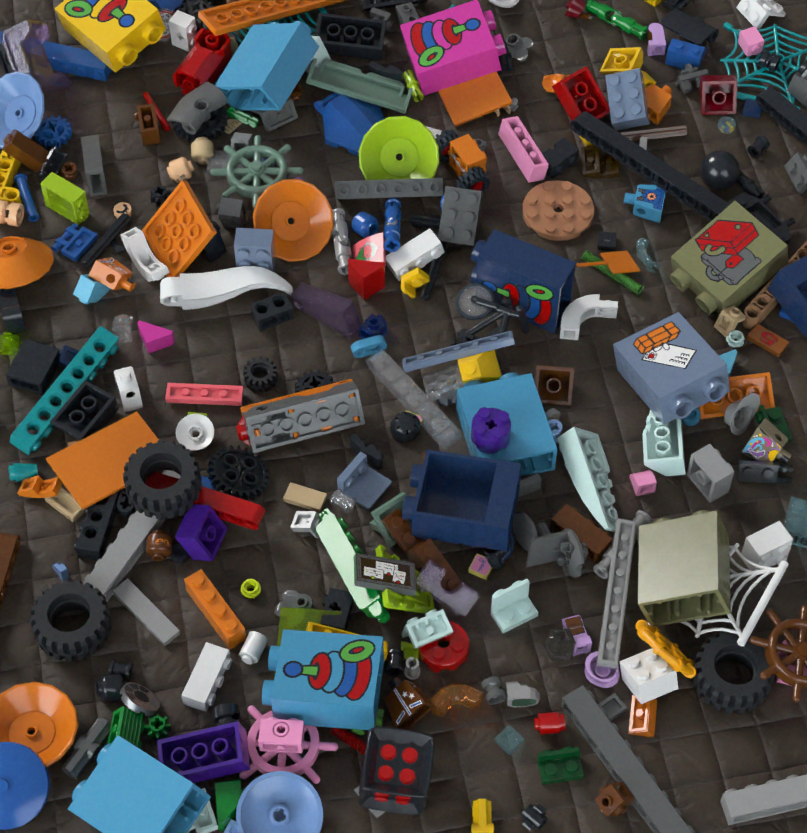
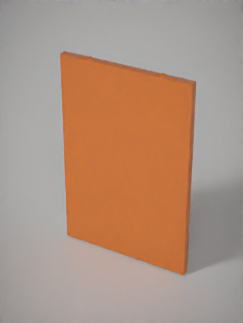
[438,71,513,127]
[46,412,159,510]

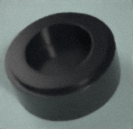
[170,543,190,564]

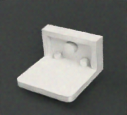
[736,0,786,29]

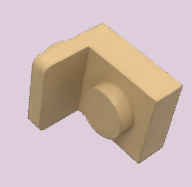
[714,306,746,337]

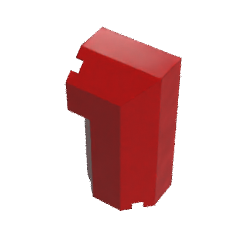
[173,28,232,95]

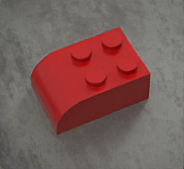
[552,66,610,121]

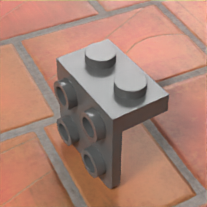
[784,152,807,193]

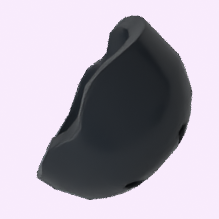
[390,411,421,442]

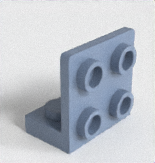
[337,452,392,510]

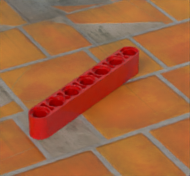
[145,472,266,530]

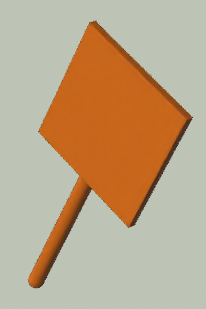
[576,251,640,274]

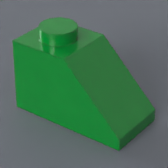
[215,780,246,832]

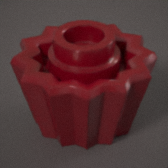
[565,0,585,18]

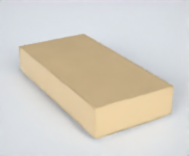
[283,482,327,513]
[45,487,85,523]

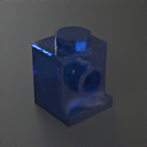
[358,314,387,339]

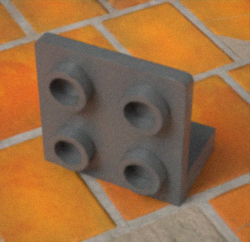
[250,98,298,132]

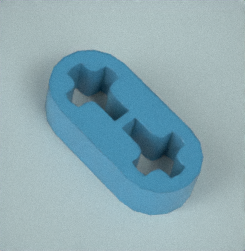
[350,335,387,358]

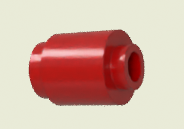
[534,712,565,735]

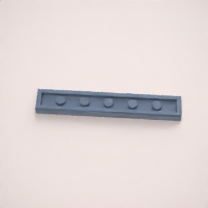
[402,331,515,373]

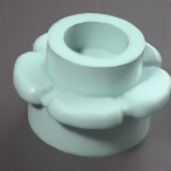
[726,330,745,348]

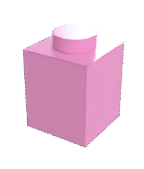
[738,26,764,57]

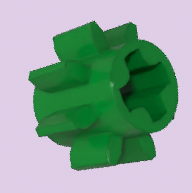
[144,714,172,740]

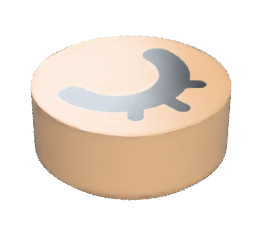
[113,202,132,219]

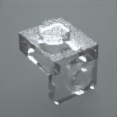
[112,315,133,342]

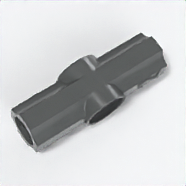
[61,718,111,779]

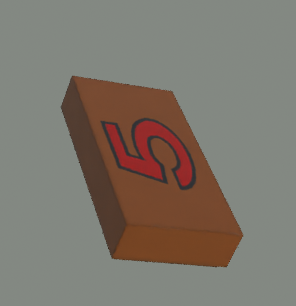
[747,323,789,358]

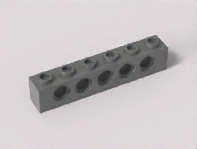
[335,178,443,199]

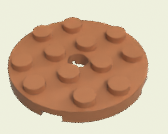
[522,181,594,241]

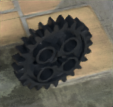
[171,106,228,142]
[207,445,271,501]

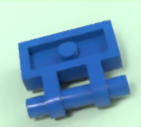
[51,223,98,262]

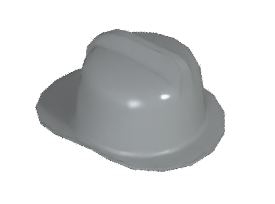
[724,393,760,435]

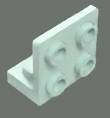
[491,579,538,633]
[401,609,453,649]

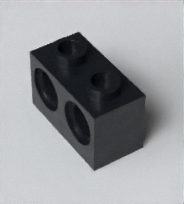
[250,292,294,331]

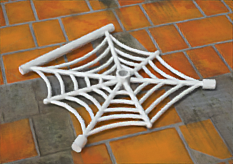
[647,543,789,646]

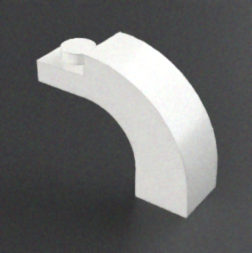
[120,227,169,282]
[560,294,618,340]

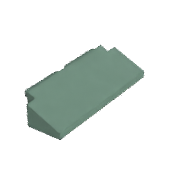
[306,58,413,114]

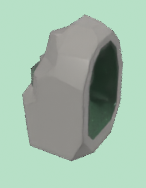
[506,681,540,708]

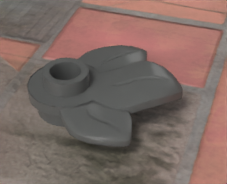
[506,34,534,62]
[274,590,313,629]

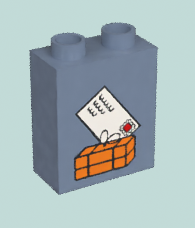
[613,312,730,425]

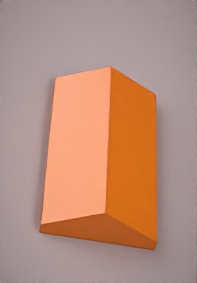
[697,372,775,419]

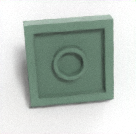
[369,492,412,547]

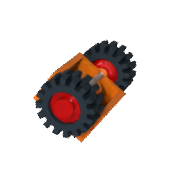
[435,129,491,193]

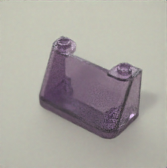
[1,19,71,93]

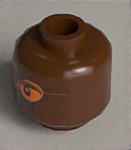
[146,530,173,561]

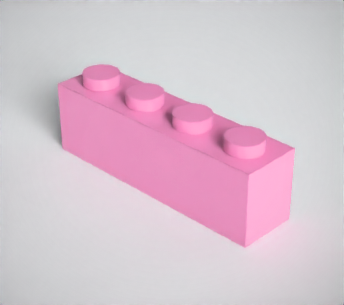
[498,116,549,183]

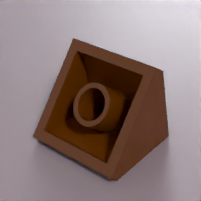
[535,365,574,406]

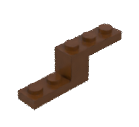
[381,508,465,599]

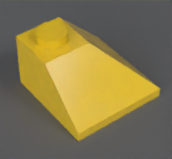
[457,350,502,384]

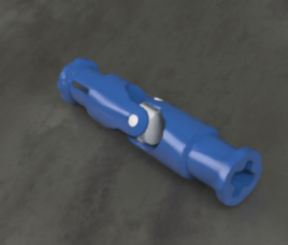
[384,198,401,252]

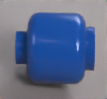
[352,212,378,238]

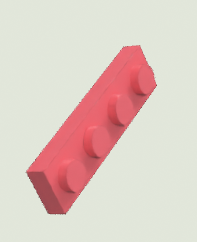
[165,383,244,406]

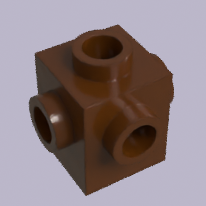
[595,782,635,817]

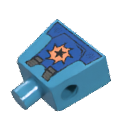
[624,184,666,223]

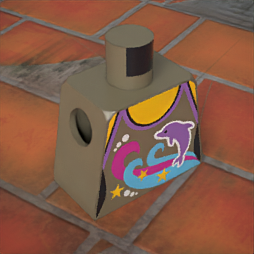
[742,418,792,464]

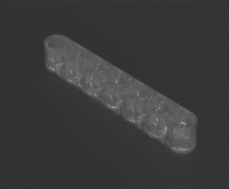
[366,350,462,449]

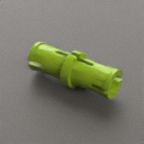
[404,70,424,102]

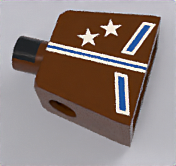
[385,677,435,730]

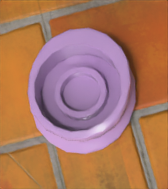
[584,651,620,688]

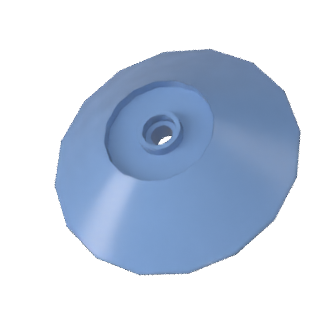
[0,71,44,149]

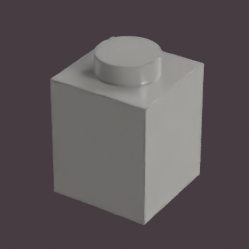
[231,132,252,151]

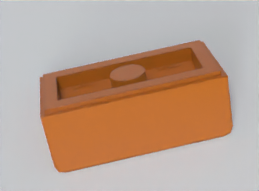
[629,695,657,737]

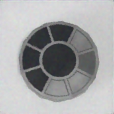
[120,682,160,716]

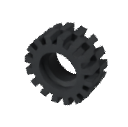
[243,356,278,393]

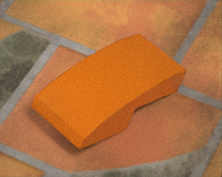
[17,475,62,498]

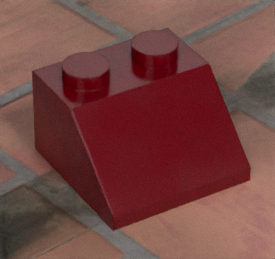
[700,75,737,115]

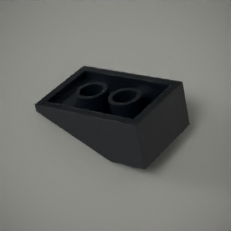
[50,380,119,440]

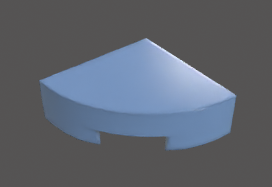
[52,562,69,581]

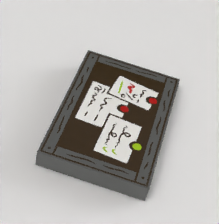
[354,553,416,596]

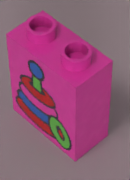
[400,0,506,96]

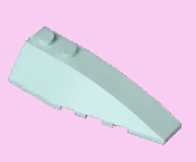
[643,409,686,476]
[557,427,618,532]

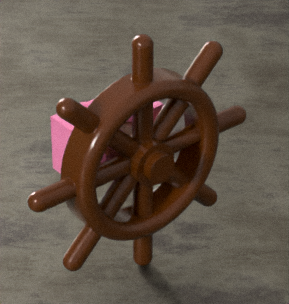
[749,605,807,702]

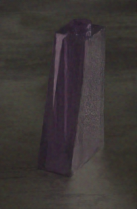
[291,282,362,339]

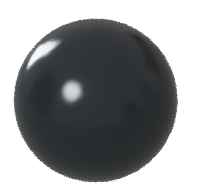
[699,150,740,190]

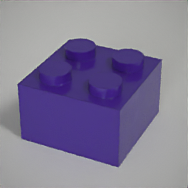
[175,504,228,561]

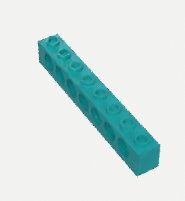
[10,326,119,455]

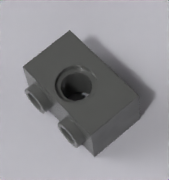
[216,197,247,229]

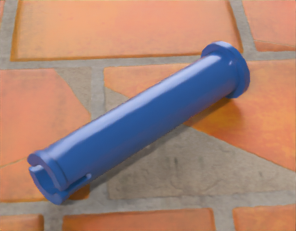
[13,174,40,222]

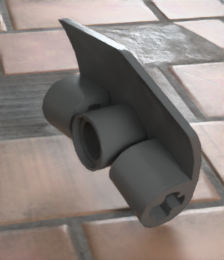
[167,82,228,134]

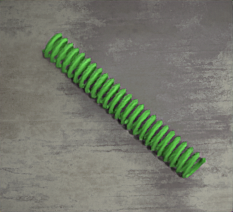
[581,250,644,294]

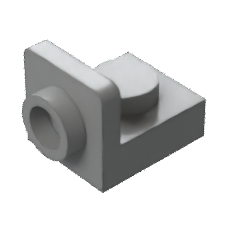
[290,511,322,538]

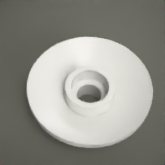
[176,414,214,451]

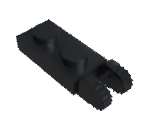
[737,460,794,484]

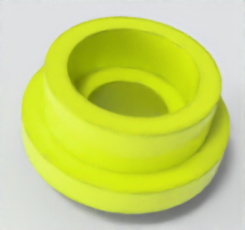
[241,579,261,599]

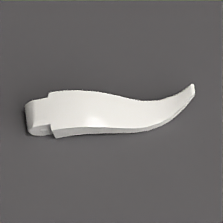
[160,266,293,310]

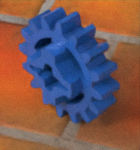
[34,115,72,149]

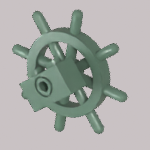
[210,135,303,208]

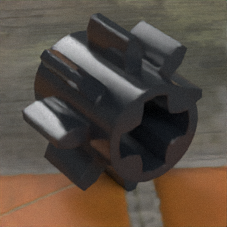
[150,186,171,207]
[521,804,548,831]

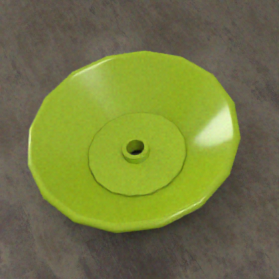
[359,116,440,198]

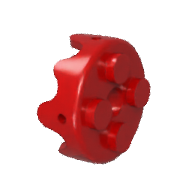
[418,621,469,673]

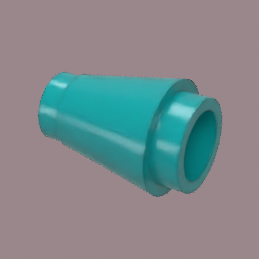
[8,463,38,482]

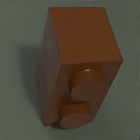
[136,103,160,146]

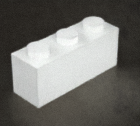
[386,228,444,281]
[181,642,232,712]

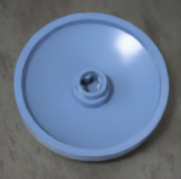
[236,771,323,833]

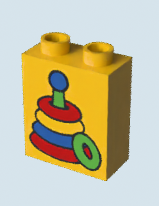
[55,0,166,73]

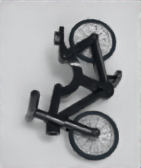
[451,283,529,388]

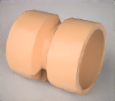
[0,200,24,227]

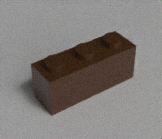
[550,504,613,564]

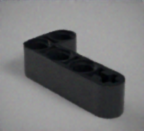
[0,288,26,336]

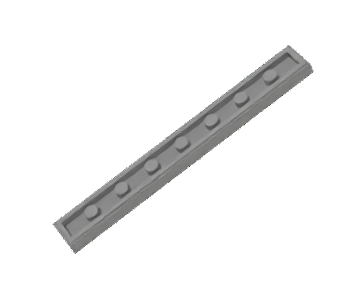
[596,518,637,669]

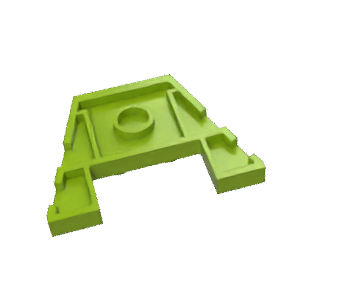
[375,544,435,614]

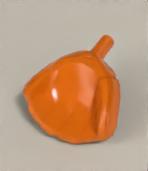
[542,73,569,93]

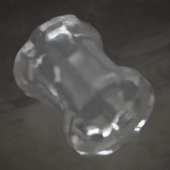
[330,489,356,514]

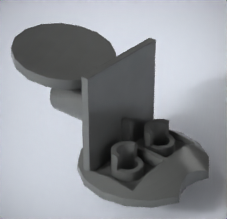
[513,512,588,578]

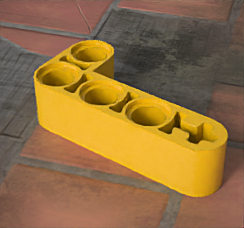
[0,150,22,204]

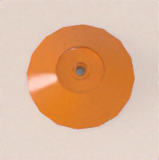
[253,179,334,262]
[0,236,54,289]
[0,682,78,767]

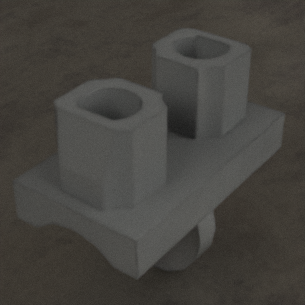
[675,64,709,94]

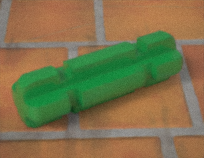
[227,107,259,128]

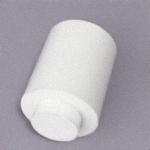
[239,631,268,665]

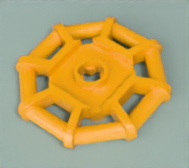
[636,620,697,678]

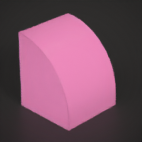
[629,470,657,496]

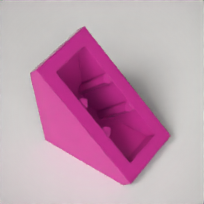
[137,320,175,354]

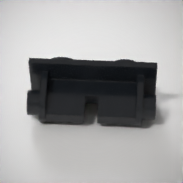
[38,147,68,182]

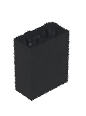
[6,339,60,395]

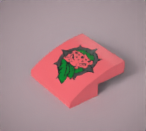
[352,232,386,266]

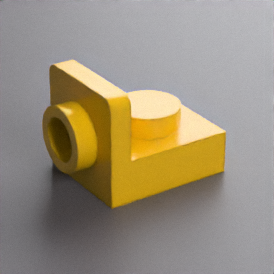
[401,268,430,299]

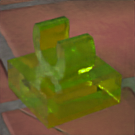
[0,332,20,355]

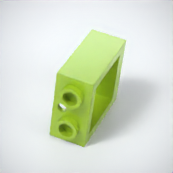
[40,172,90,225]

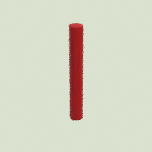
[143,92,171,131]

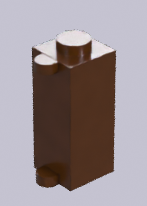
[2,129,49,173]

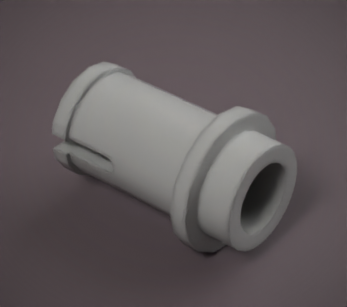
[404,657,421,680]

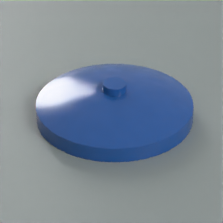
[0,742,50,830]

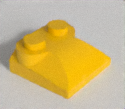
[600,47,643,75]

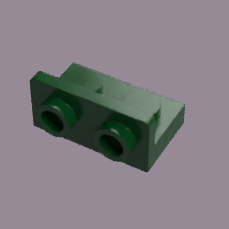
[755,405,792,443]
[537,746,584,785]

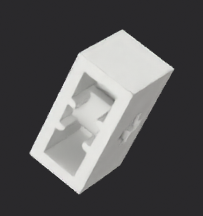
[169,10,197,52]

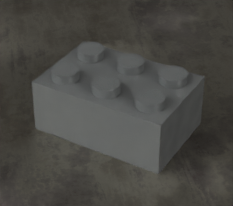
[438,186,483,246]

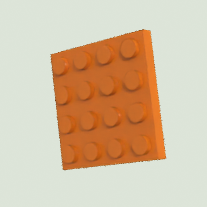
[142,180,217,277]

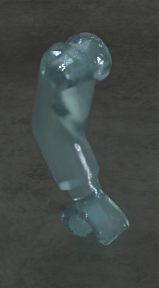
[636,238,660,272]

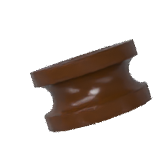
[289,84,302,101]
[61,162,78,180]

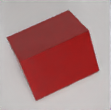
[348,259,385,300]

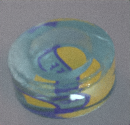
[718,117,736,134]

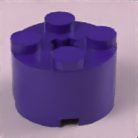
[471,407,511,454]

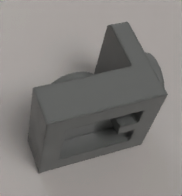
[370,8,393,33]

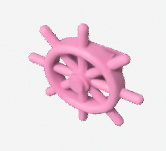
[239,705,338,784]

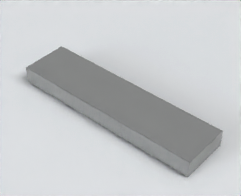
[112,578,180,646]

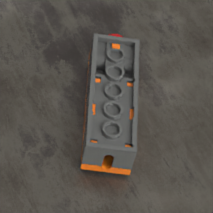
[236,379,365,453]

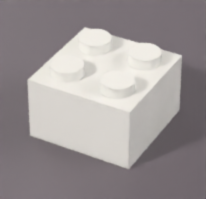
[741,521,793,571]
[620,648,678,704]

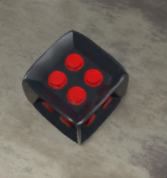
[358,727,434,814]

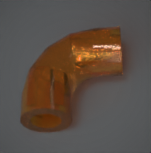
[430,684,484,717]

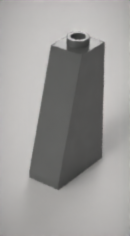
[81,135,108,196]

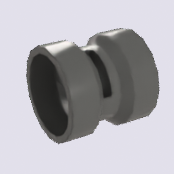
[481,676,507,705]

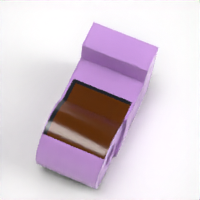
[647,23,666,56]
[562,615,592,656]

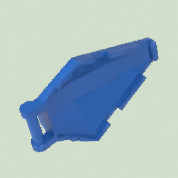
[314,92,398,158]

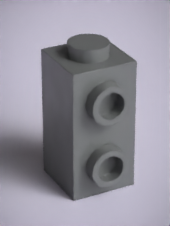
[396,2,420,26]

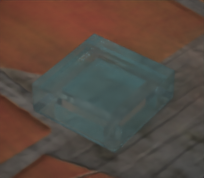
[494,725,524,755]

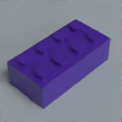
[157,721,250,783]

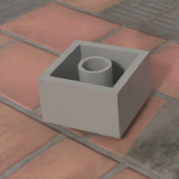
[687,444,734,503]

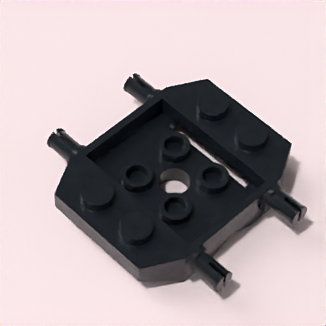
[728,193,796,244]

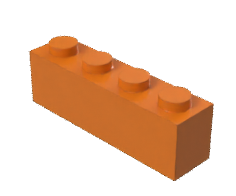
[184,569,246,650]

